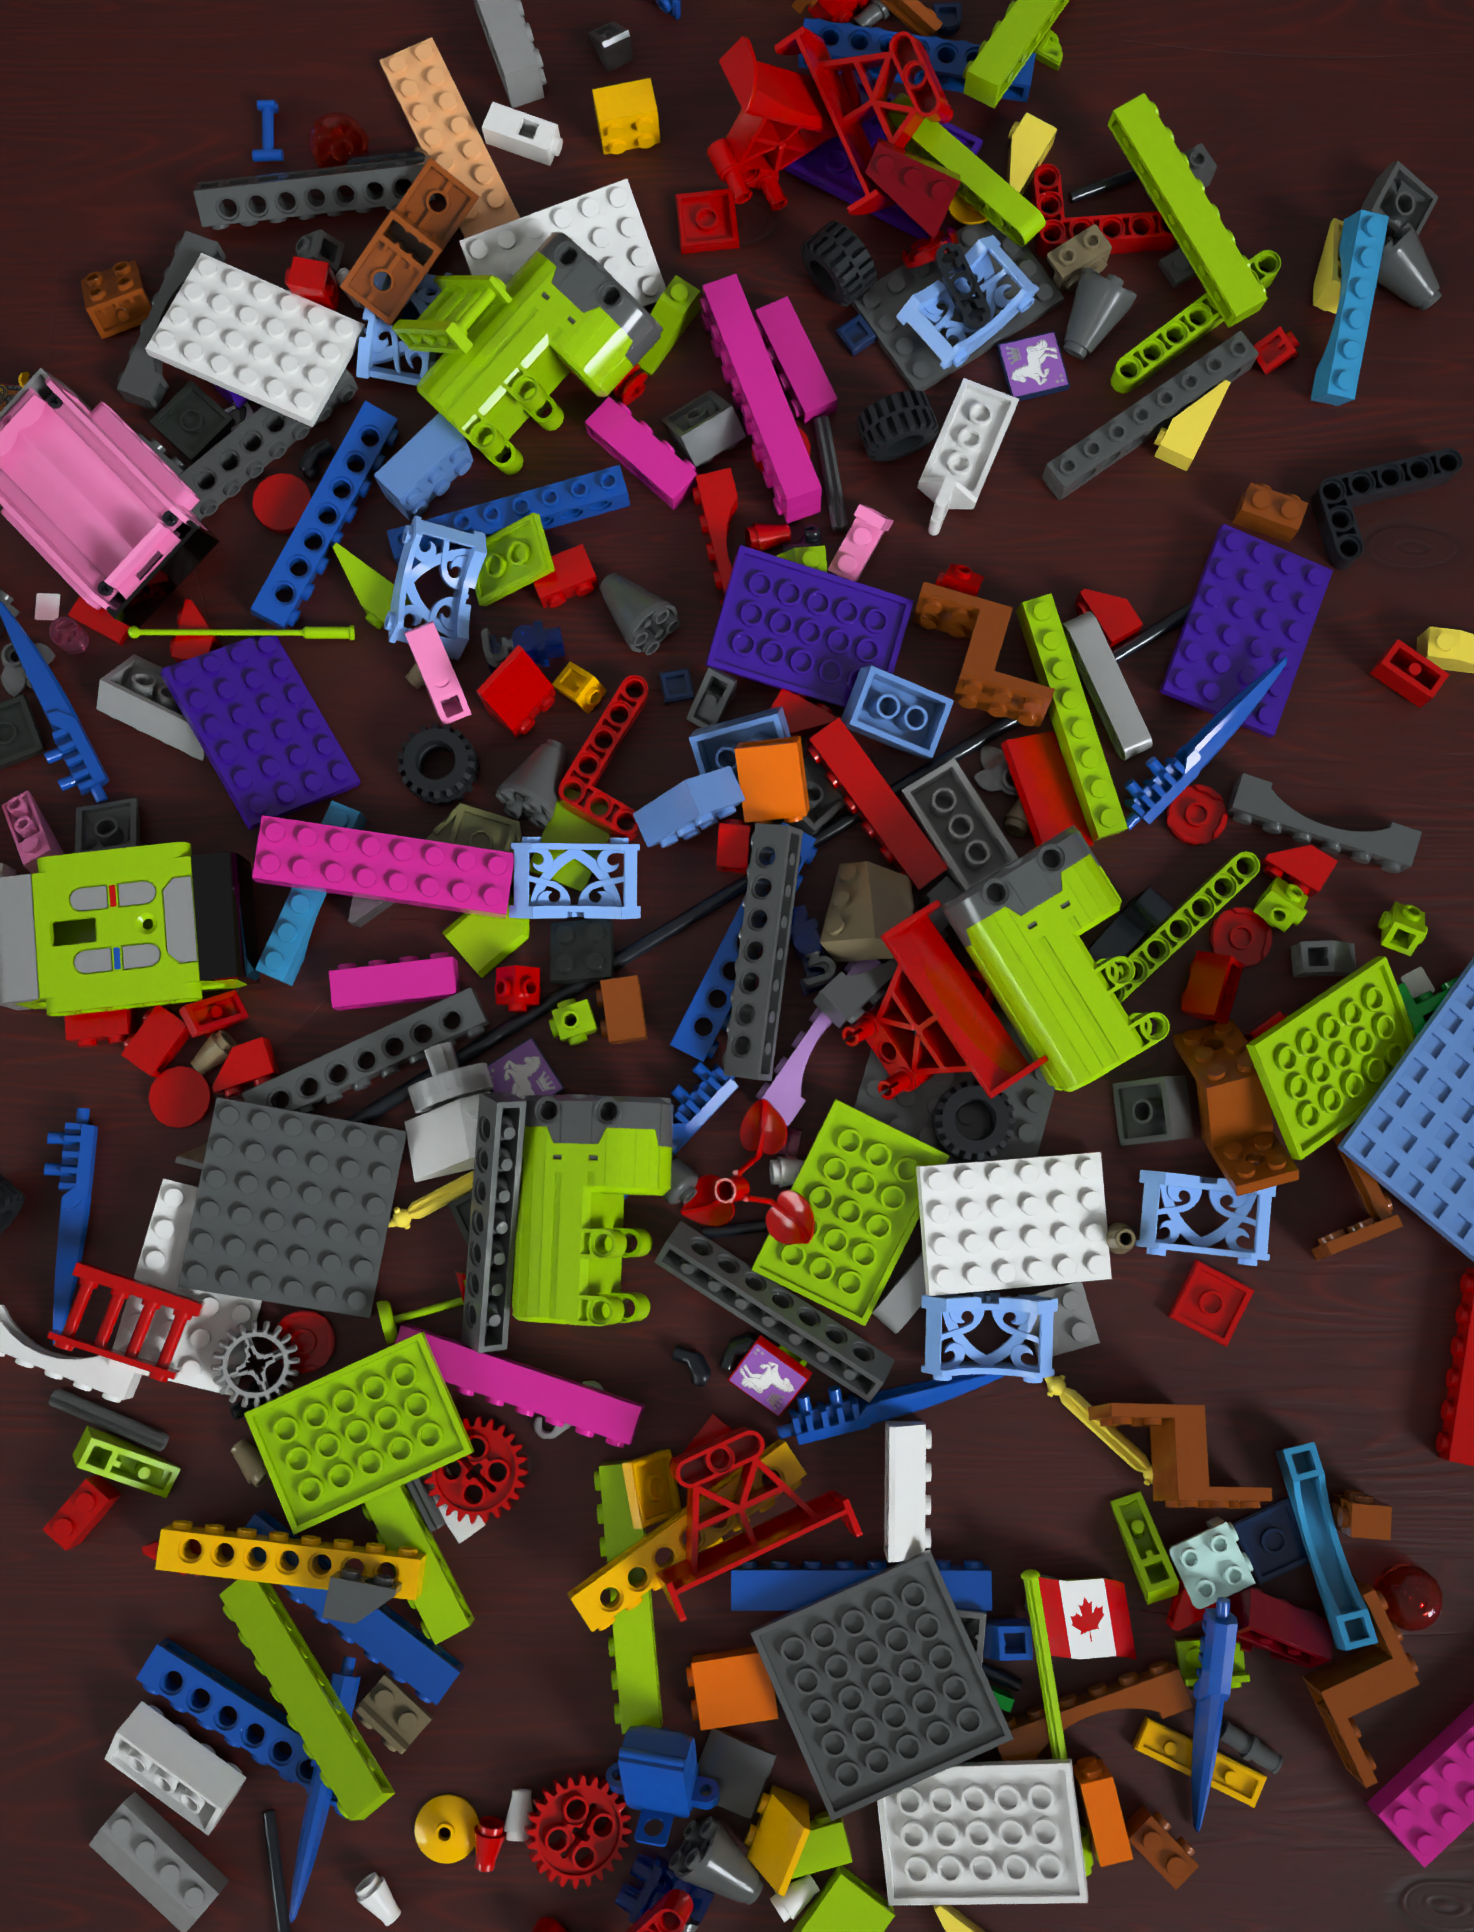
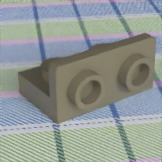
[355,1672,434,1754]

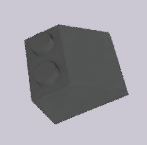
[661,389,746,467]
[1112,1075,1194,1146]

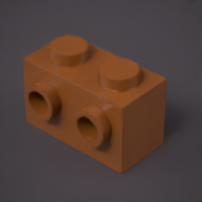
[1232,483,1309,543]
[596,975,648,1045]
[1330,1490,1392,1540]
[1125,1804,1199,1890]

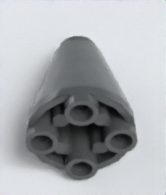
[1377,222,1442,312]
[1063,267,1137,360]
[600,573,681,655]
[495,739,568,828]
[669,1816,763,1905]

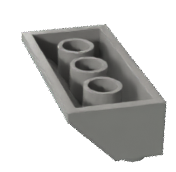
[96,654,207,761]
[89,1792,230,1932]

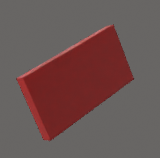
[1001,731,1094,847]

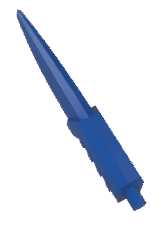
[0,601,109,804]
[1123,656,1288,830]
[624,1061,739,1199]
[44,1108,98,1345]
[776,1374,1005,1445]
[1191,1597,1238,1832]
[289,1656,361,1923]

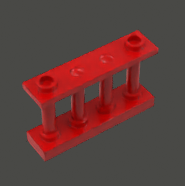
[47,1261,205,1382]

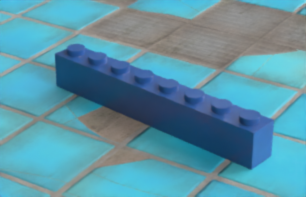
[231,1510,465,1706]
[731,1559,992,1611]

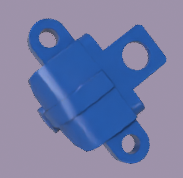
[606,1725,720,1847]

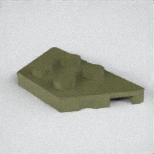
[425,803,530,885]

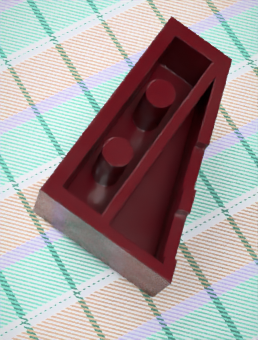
[865,137,961,240]
[1228,1587,1332,1668]

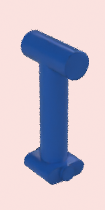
[252,99,284,162]

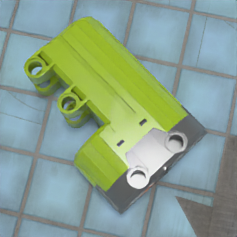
[417,231,663,475]
[941,825,1170,1092]
[512,1094,674,1326]

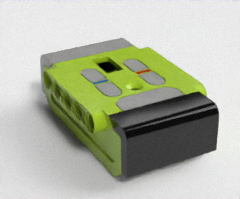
[0,842,260,1016]

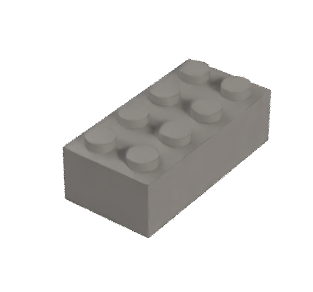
[473,0,547,108]
[899,758,1018,892]

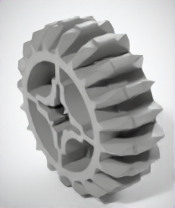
[211,1320,300,1408]

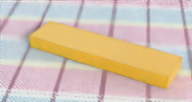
[1132,1716,1267,1808]

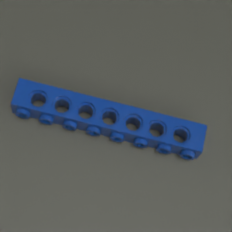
[798,18,1036,102]
[250,401,400,629]
[387,465,630,568]
[670,822,818,1062]
[136,1637,345,1818]

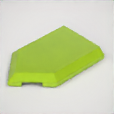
[442,894,531,978]

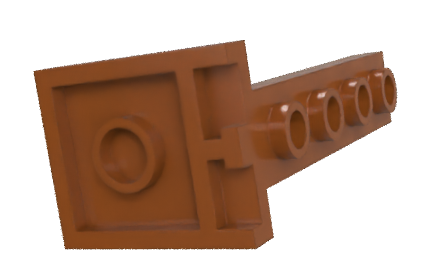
[791,0,943,37]
[1311,1125,1403,1261]

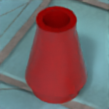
[745,523,791,552]
[474,1816,506,1872]

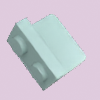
[1169,1516,1255,1609]

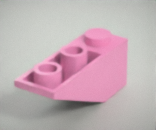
[404,621,471,726]
[1,790,64,874]

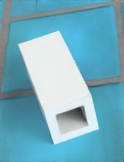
[482,102,563,166]

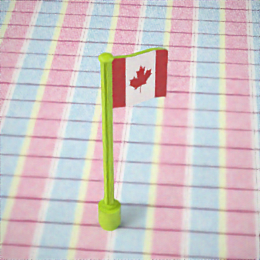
[1021,1569,1137,1877]

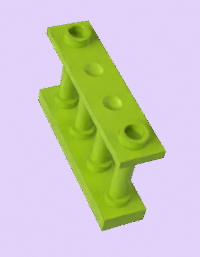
[392,275,512,354]

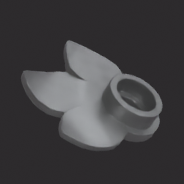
[1,643,56,697]
[974,745,1018,796]

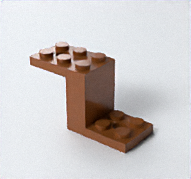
[340,157,479,326]
[912,582,1055,727]
[1173,1019,1299,1196]
[1088,1403,1272,1509]
[1303,1578,1420,1788]

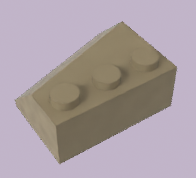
[820,861,914,962]

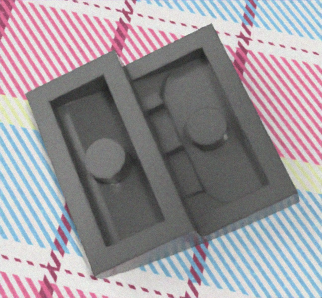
[698,1728,777,1819]

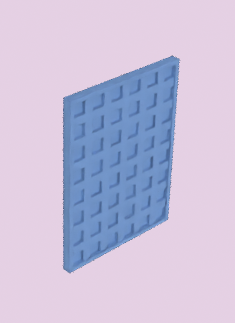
[1337,957,1474,1262]

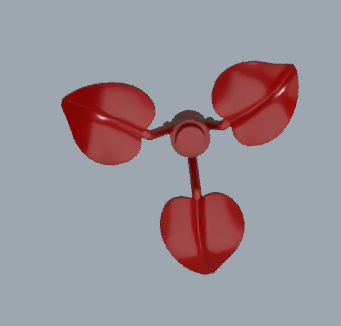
[680,1099,815,1245]

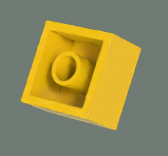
[592,78,661,155]

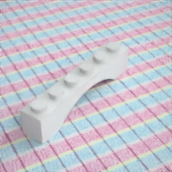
[0,1303,142,1403]

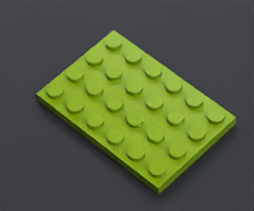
[1246,956,1416,1160]
[751,1098,950,1326]
[244,1331,474,1535]

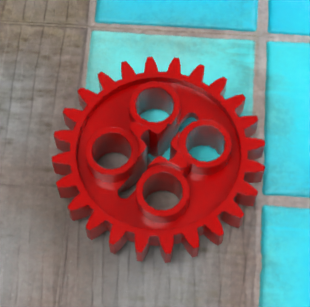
[424,1416,529,1524]
[524,1772,632,1889]

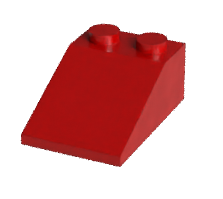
[477,645,556,739]

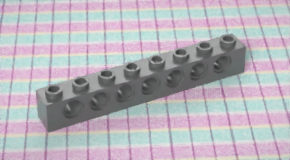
[193,155,437,230]
[1042,331,1259,501]
[178,368,359,538]
[723,823,803,1081]
[242,987,490,1113]
[461,1092,526,1353]
[654,1221,895,1403]

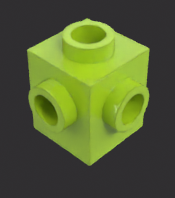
[1253,877,1308,933]
[1378,901,1428,957]
[549,998,599,1046]

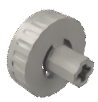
[408,1042,494,1113]

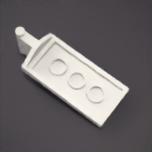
[917,378,1019,535]

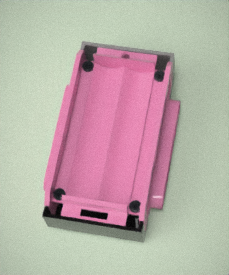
[0,368,220,628]

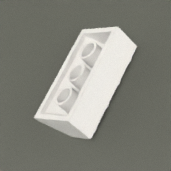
[884,1420,932,1562]
[105,1701,247,1836]

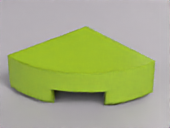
[1034,29,1063,71]

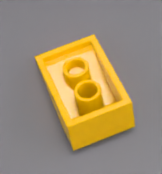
[744,1784,811,1896]

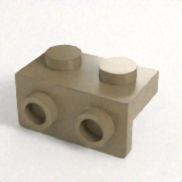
[1046,224,1112,292]

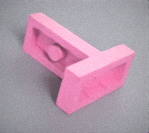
[828,504,894,582]

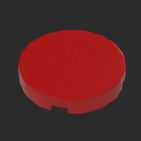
[901,227,959,268]
[252,473,312,534]
[1164,784,1228,846]
[1209,907,1272,969]
[148,1066,213,1129]
[271,1309,337,1374]

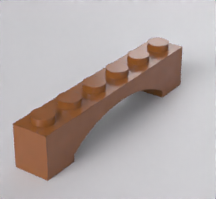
[997,1660,1193,1761]

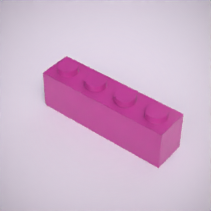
[755,296,838,426]
[585,397,697,510]
[329,952,460,1011]

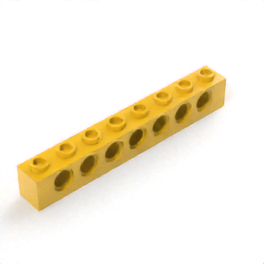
[567,1439,807,1632]
[155,1520,426,1600]

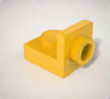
[552,661,606,714]

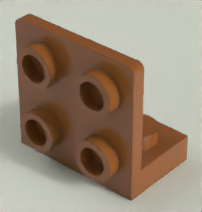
[81,260,152,339]

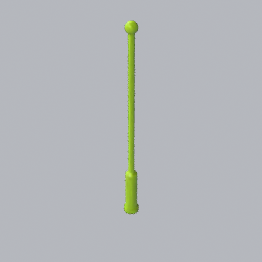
[128,625,355,640]

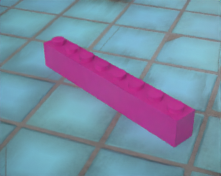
[395,1324,645,1448]

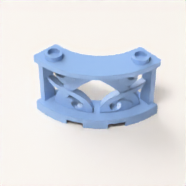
[896,235,1039,369]
[356,272,452,386]
[384,515,487,660]
[509,837,641,919]
[1135,1170,1276,1266]
[921,1292,1058,1383]

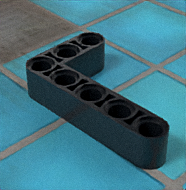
[1311,448,1463,570]
[1087,885,1175,965]

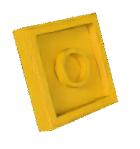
[622,1449,682,1529]

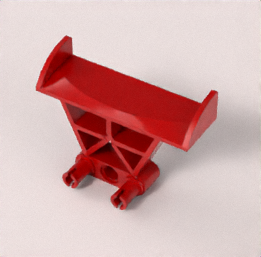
[774,26,954,216]
[707,36,861,211]
[842,899,1048,1100]
[655,1427,863,1623]

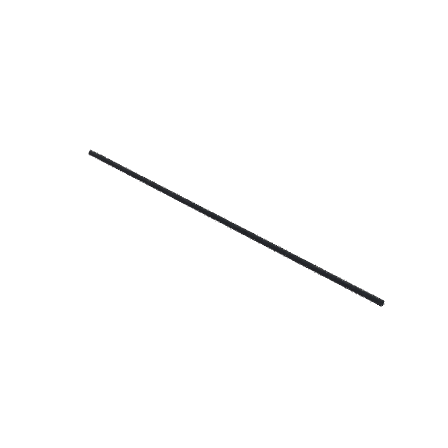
[345,601,1192,1124]

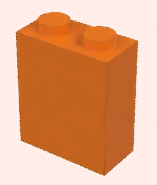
[734,736,810,825]
[686,1646,779,1730]
[1072,1756,1133,1867]

